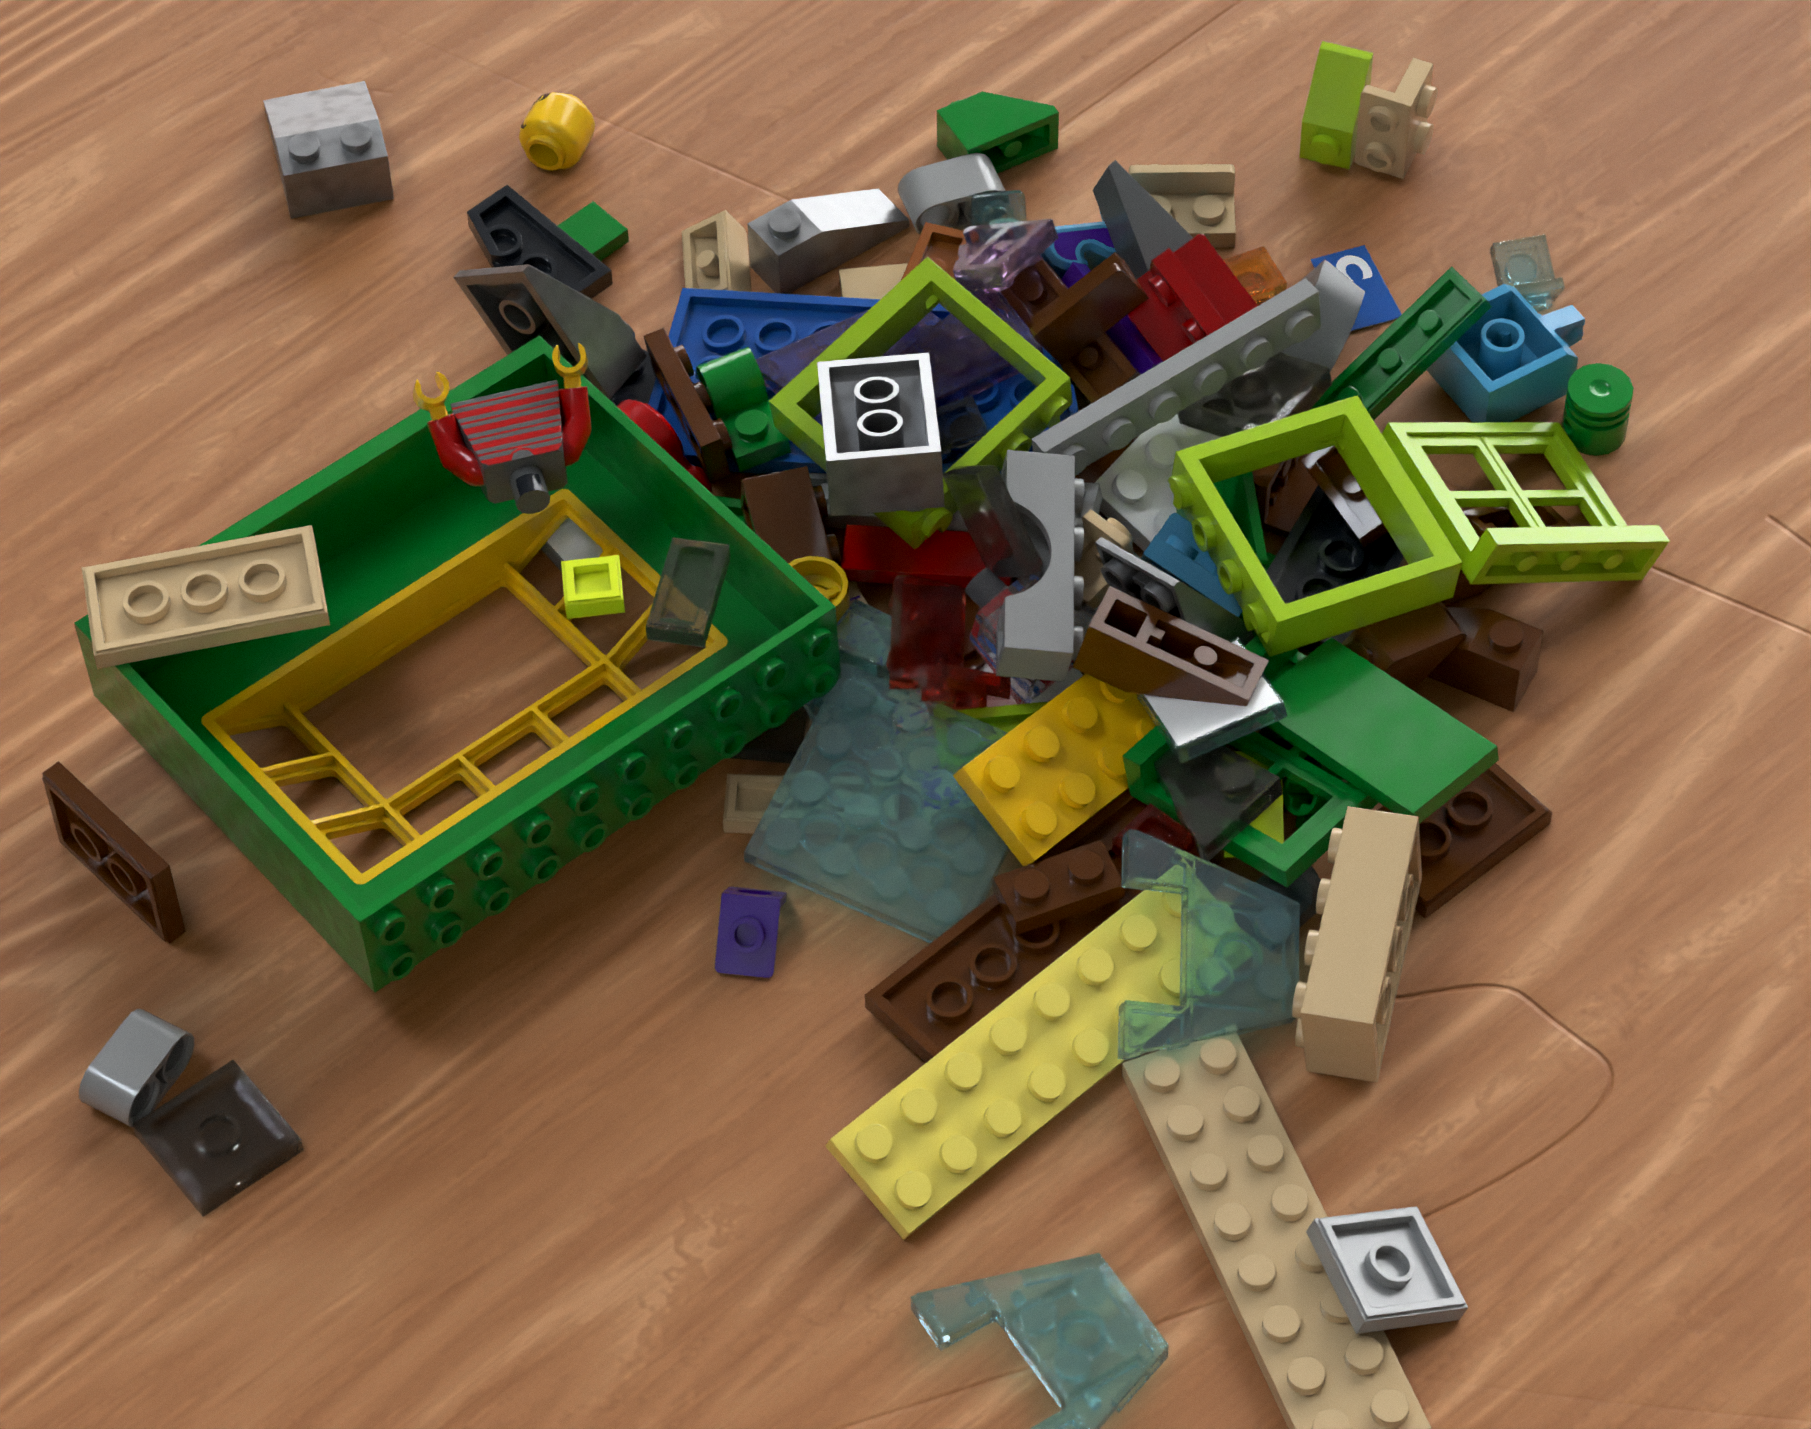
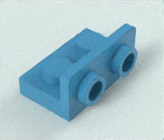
[1141,513,1242,617]

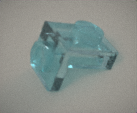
[1489,234,1565,312]

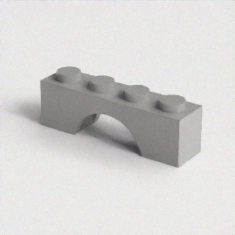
[996,450,1084,682]

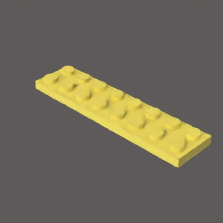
[825,861,1258,1240]

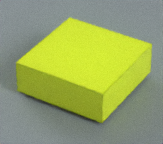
[561,555,625,619]

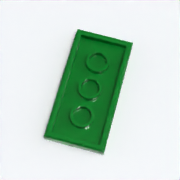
[1250,637,1499,824]

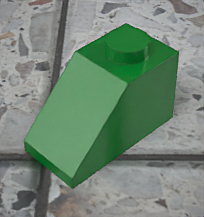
[937,91,1059,174]

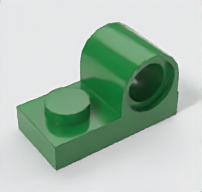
[696,347,791,472]

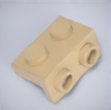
[1355,58,1438,179]

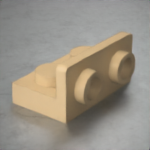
[1129,164,1236,248]

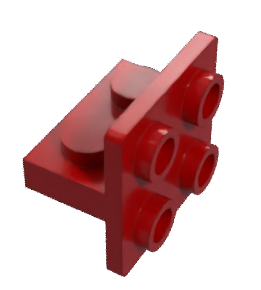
[1127,234,1258,362]

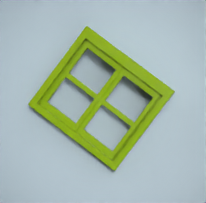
[1382,422,1670,584]

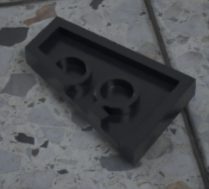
[467,185,613,299]

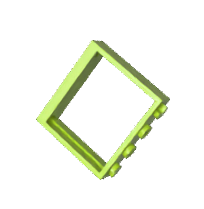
[769,256,1073,549]
[1167,395,1462,657]

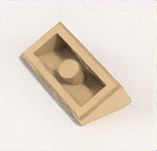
[682,210,751,292]

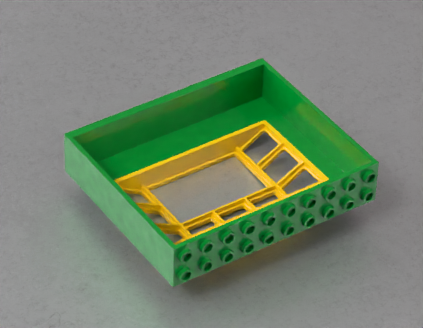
[74,336,842,992]

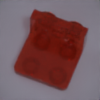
[887,575,1011,710]

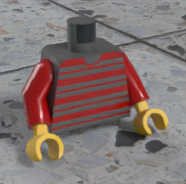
[413,343,592,514]

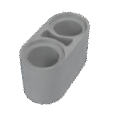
[897,153,1009,234]
[79,1009,195,1127]

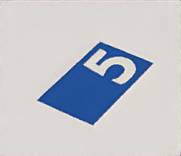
[1311,245,1402,331]

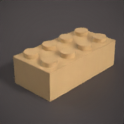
[1292,806,1422,1082]

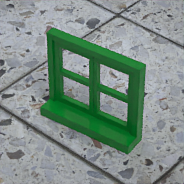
[1122,636,1379,888]

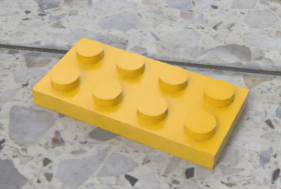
[952,674,1161,866]

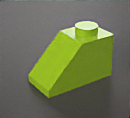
[1299,41,1373,169]

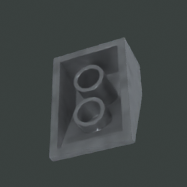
[263,81,394,219]
[453,264,647,399]
[817,353,945,516]

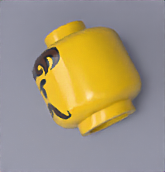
[519,92,595,171]

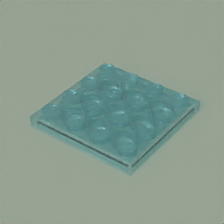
[744,662,1010,945]

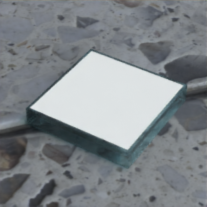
[1136,637,1287,763]

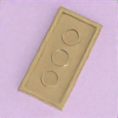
[82,525,330,669]

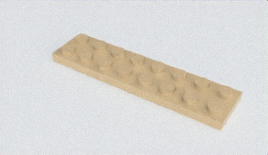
[1122,1026,1431,1429]

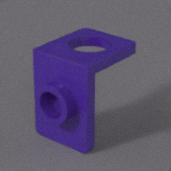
[715,887,787,978]

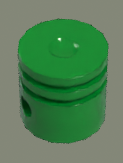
[1562,363,1634,456]

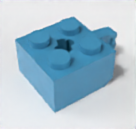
[1427,284,1585,422]

